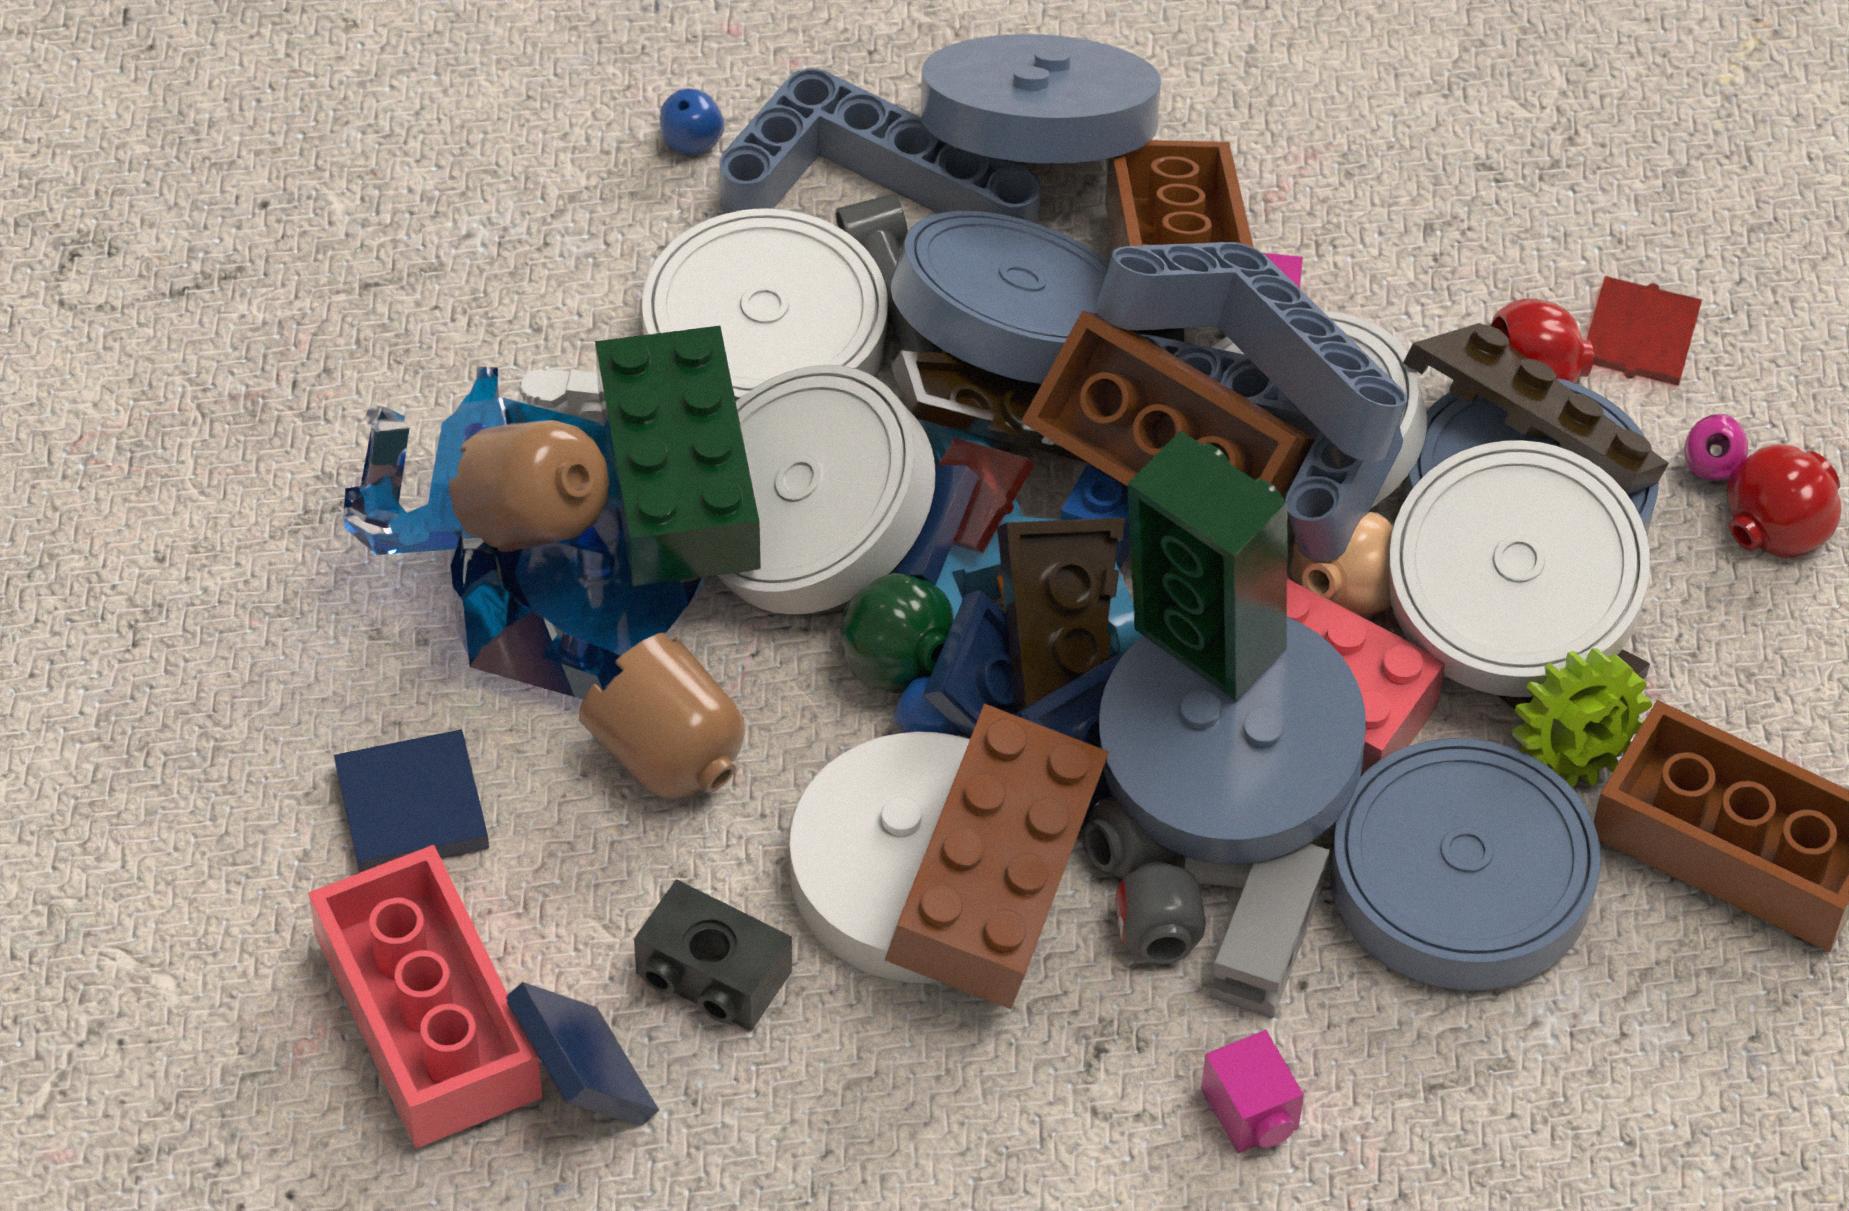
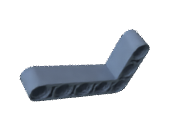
[720,68,1041,224]
[1095,242,1407,462]
[1138,334,1403,562]

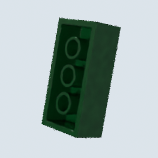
[595,325,761,586]
[1128,430,1287,701]

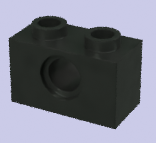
[634,879,792,1031]

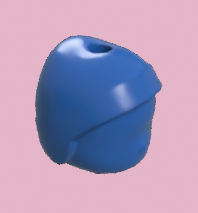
[660,88,725,155]
[893,675,961,736]

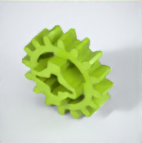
[1512,648,1652,789]

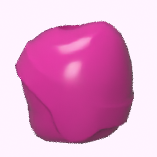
[1684,414,1748,482]

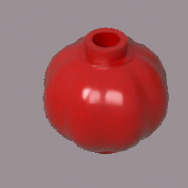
[1490,298,1594,384]
[1727,444,1842,558]

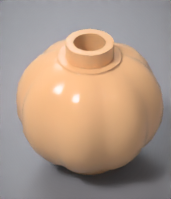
[1290,512,1394,620]

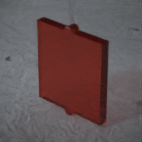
[1587,276,1702,386]
[939,438,1035,554]

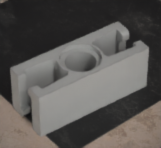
[1210,843,1330,1018]

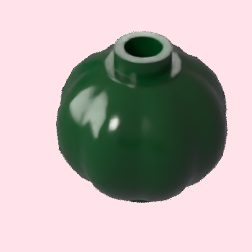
[840,573,954,694]

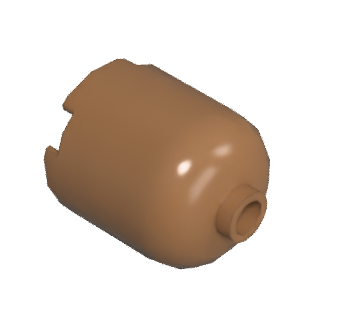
[449,420,609,552]
[578,633,745,800]

